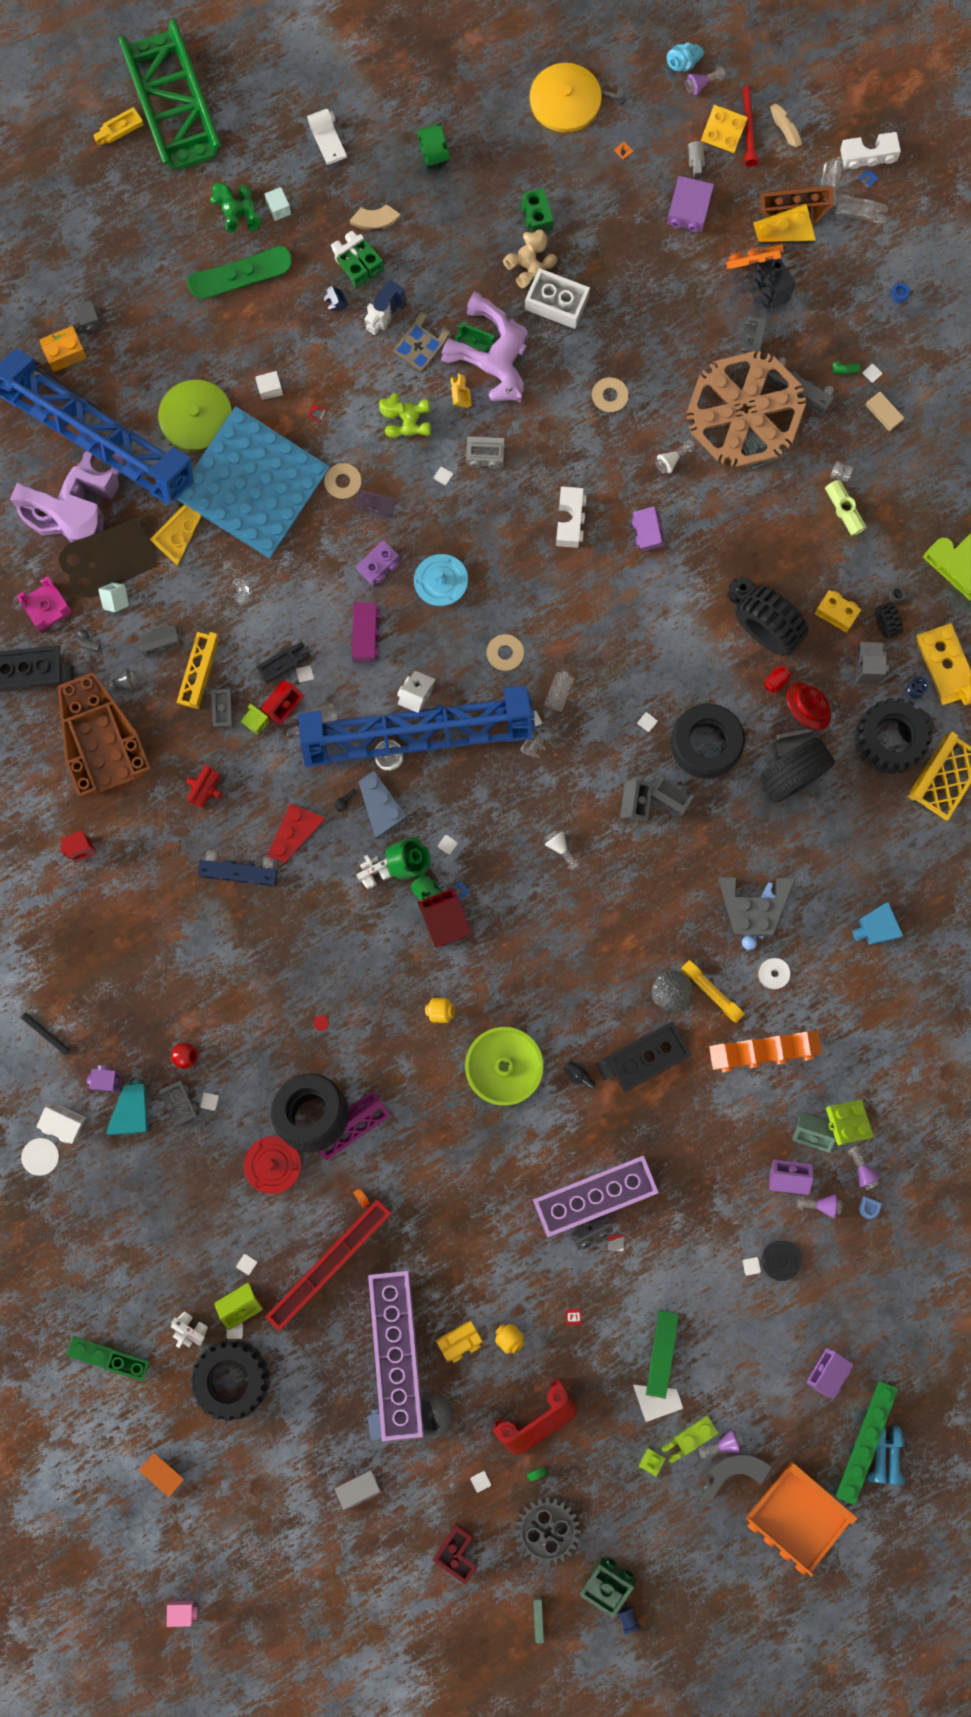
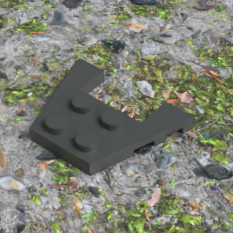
[719,877,795,936]

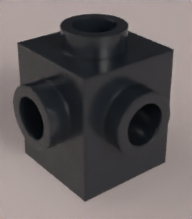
[727,576,755,605]

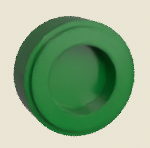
[526,1466,548,1481]

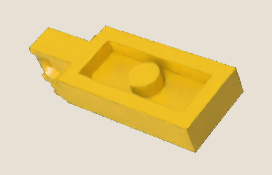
[94,107,144,146]

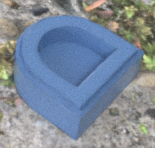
[859,1196,883,1219]

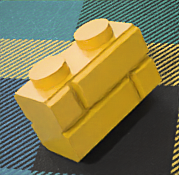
[436,1320,483,1363]

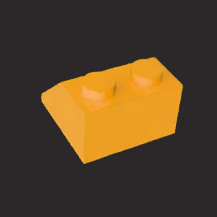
[39,326,87,372]

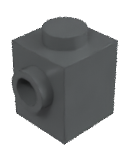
[74,300,101,333]

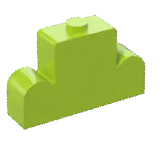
[923,534,971,601]

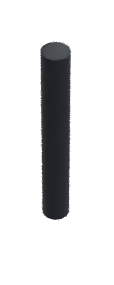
[21,1013,70,1055]

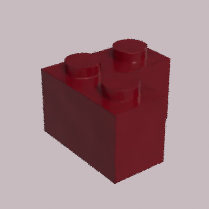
[432,1522,478,1585]

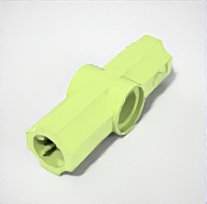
[825,480,867,536]

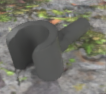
[601,89,626,104]

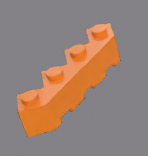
[709,1031,822,1073]

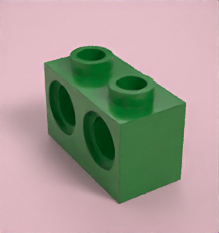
[520,188,554,233]

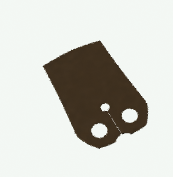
[58,518,158,597]

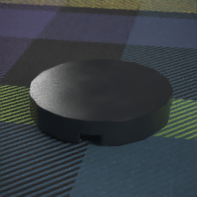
[761,1241,801,1281]

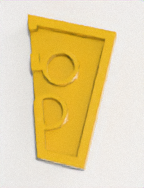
[753,204,816,242]
[150,505,202,566]

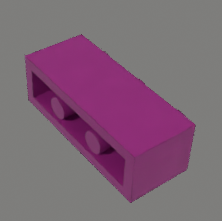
[352,602,381,663]

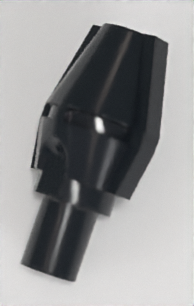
[564,1060,595,1089]

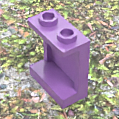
[667,176,714,232]

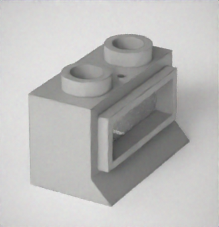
[466,437,504,469]

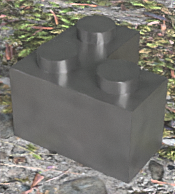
[856,642,889,684]

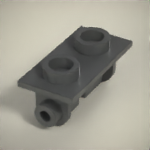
[571,1216,613,1250]

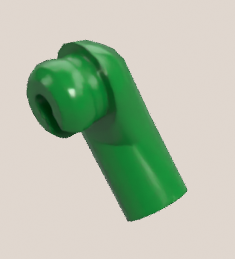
[832,361,861,374]

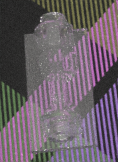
[544,671,574,712]

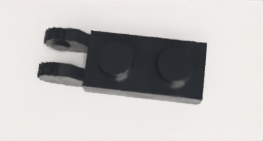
[256,642,311,684]

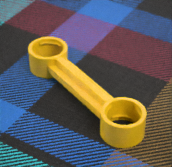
[680,960,745,1023]

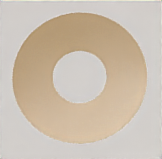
[592,377,628,412]
[324,463,361,499]
[487,634,524,671]

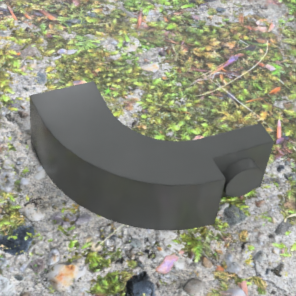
[703,1453,772,1500]

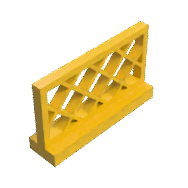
[907,731,971,821]

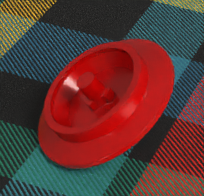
[786,682,831,730]
[244,1136,301,1194]

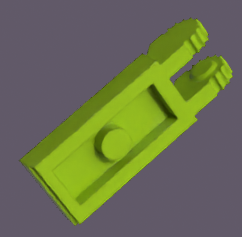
[661,1415,719,1463]

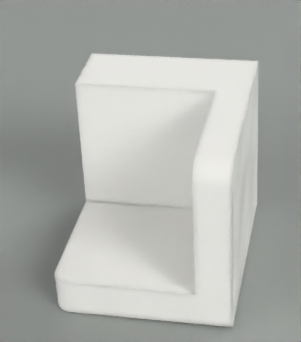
[255,371,283,400]

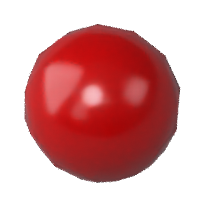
[171,1042,198,1069]

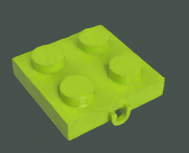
[826,1100,874,1146]

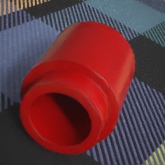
[764,666,792,694]

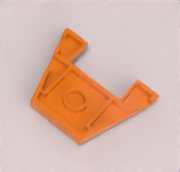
[726,243,784,269]

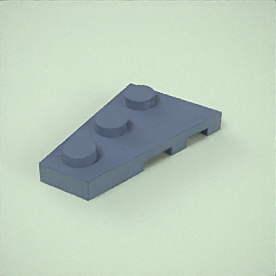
[358,771,407,839]

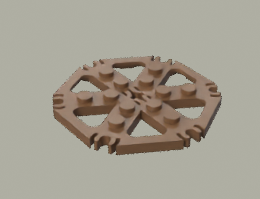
[686,351,806,468]

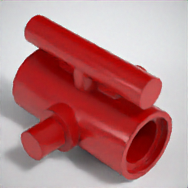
[186,765,222,809]

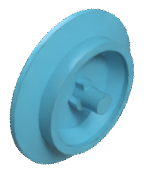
[414,554,468,606]

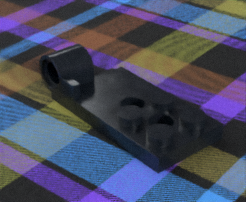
[0,645,74,690]
[595,1021,692,1092]

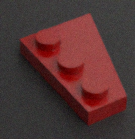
[267,804,326,864]

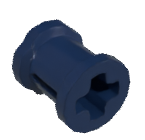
[617,1606,641,1634]

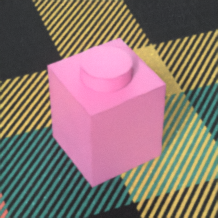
[167,1601,198,1627]

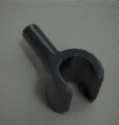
[335,789,357,812]

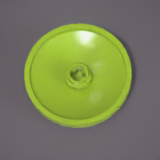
[158,380,232,452]
[465,1027,543,1106]

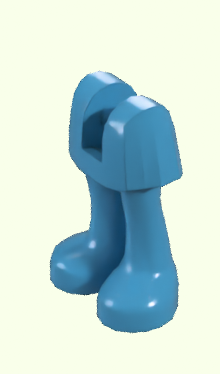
[867,1425,905,1485]

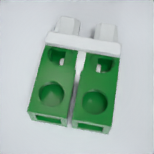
[331,231,384,288]

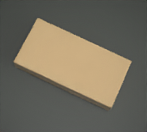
[865,392,904,432]

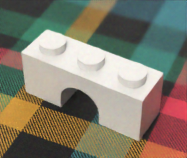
[840,132,901,169]
[556,487,586,548]

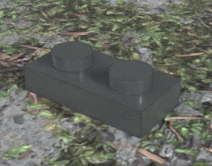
[211,689,233,728]

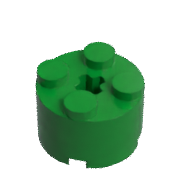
[417,123,451,166]
[386,837,431,880]

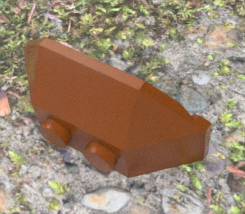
[760,186,834,225]

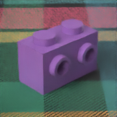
[632,506,666,551]
[357,541,400,587]
[87,1066,122,1093]
[769,1159,813,1195]
[806,1348,853,1400]

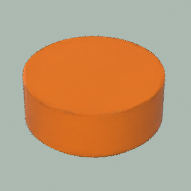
[353,1188,370,1209]

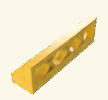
[177,632,219,709]

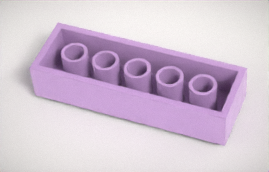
[533,1156,659,1237]

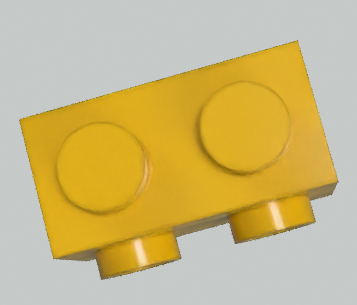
[815,590,861,633]

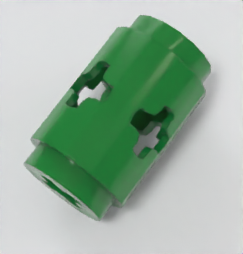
[410,874,443,900]

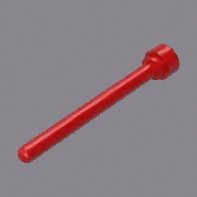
[743,85,759,167]

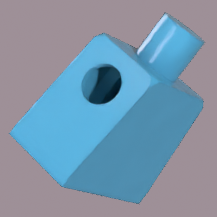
[852,902,903,945]

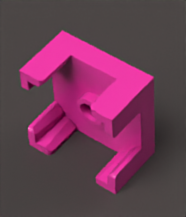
[16,576,72,632]

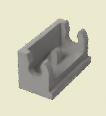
[335,1471,383,1511]

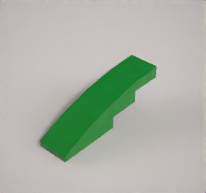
[646,1311,679,1399]

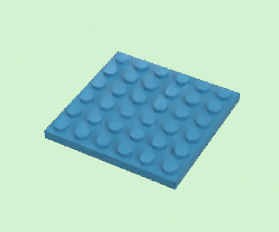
[177,406,330,559]

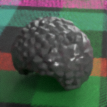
[651,971,693,1012]
[421,1394,454,1439]

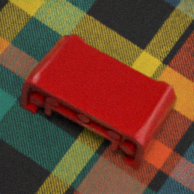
[492,1378,577,1455]

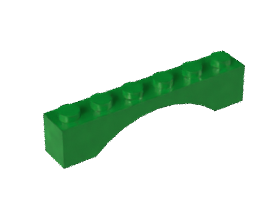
[835,1380,898,1505]

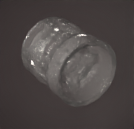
[830,460,854,484]

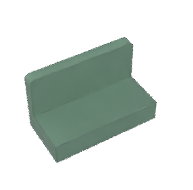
[792,1112,836,1153]

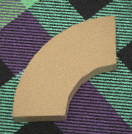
[770,104,802,147]
[350,204,401,230]

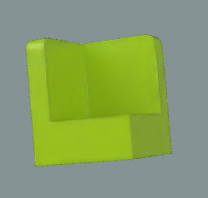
[241,704,270,736]

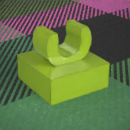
[638,1448,666,1477]

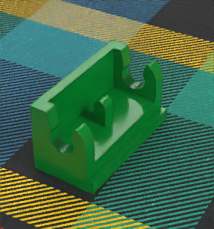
[455,323,495,353]

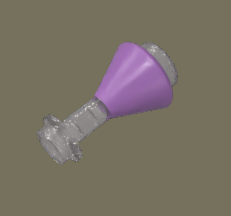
[685,66,726,95]
[847,1146,881,1191]
[796,1194,842,1218]
[698,1430,744,1461]

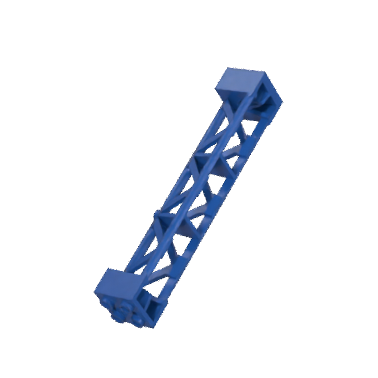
[0,348,194,505]
[298,685,535,767]

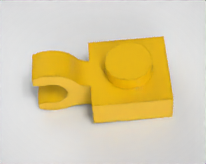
[451,374,472,408]

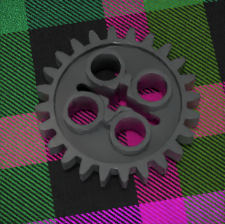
[515,1496,581,1566]

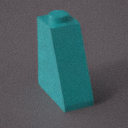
[107,1081,149,1135]

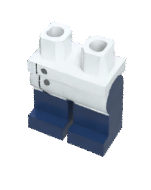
[364,279,407,335]

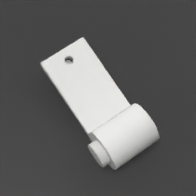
[307,109,347,165]

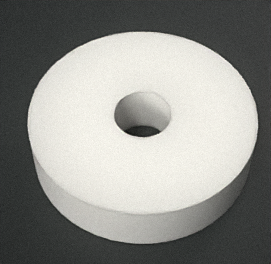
[758,958,790,990]

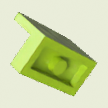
[214,1283,263,1330]

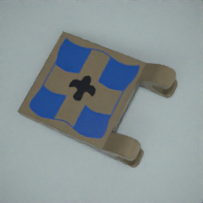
[393,312,451,373]

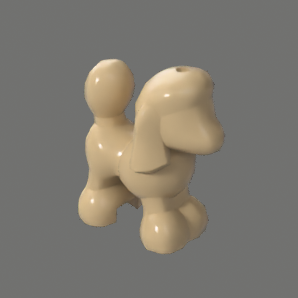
[503,229,557,288]

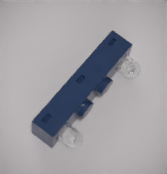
[197,849,278,887]

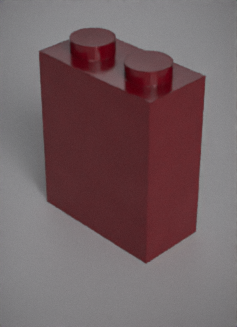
[417,888,471,948]

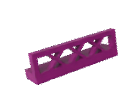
[319,1090,391,1161]

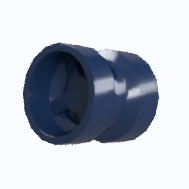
[906,676,929,699]

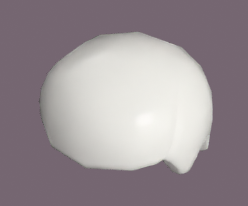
[375,740,403,771]

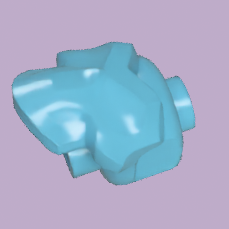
[667,43,704,72]

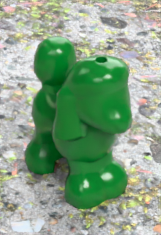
[209,182,261,233]

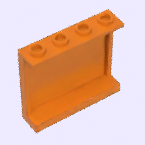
[745,1461,858,1577]

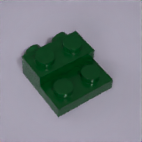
[579,1557,636,1618]

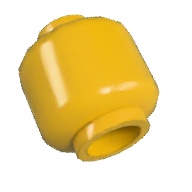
[425,998,455,1023]
[495,1324,525,1354]

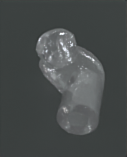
[233,578,250,606]

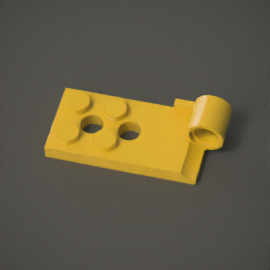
[915,623,971,706]

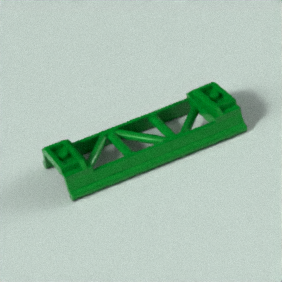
[118,19,221,170]

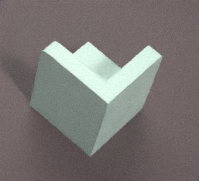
[264,188,291,221]
[99,582,129,612]

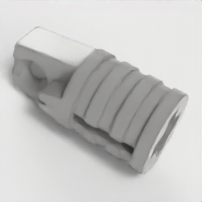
[688,141,705,178]

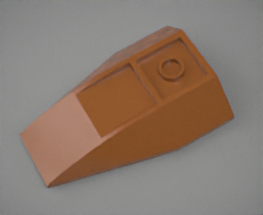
[58,672,151,797]

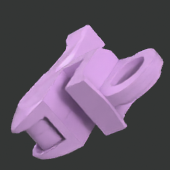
[10,444,124,542]

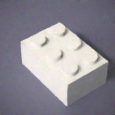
[525,268,590,329]

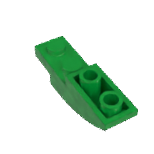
[66,1336,150,1381]

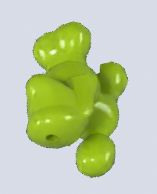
[379,392,432,438]

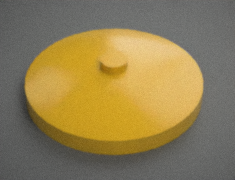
[530,63,602,132]

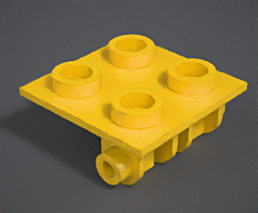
[701,105,748,153]

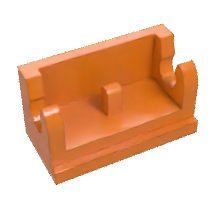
[139,1453,184,1498]

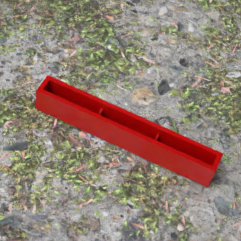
[265,1199,392,1331]

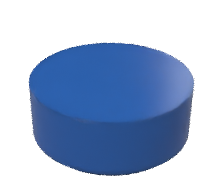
[891,283,910,303]

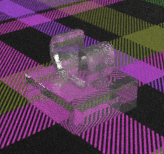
[519,735,546,758]

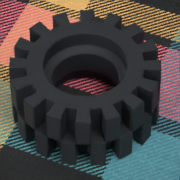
[875,602,904,639]

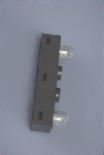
[766,356,834,416]

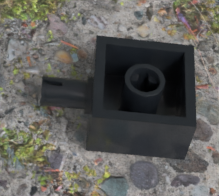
[753,258,796,309]

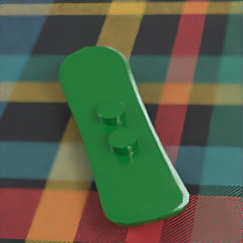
[187,246,291,299]

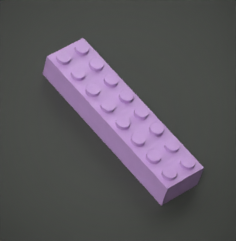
[368,1271,424,1442]

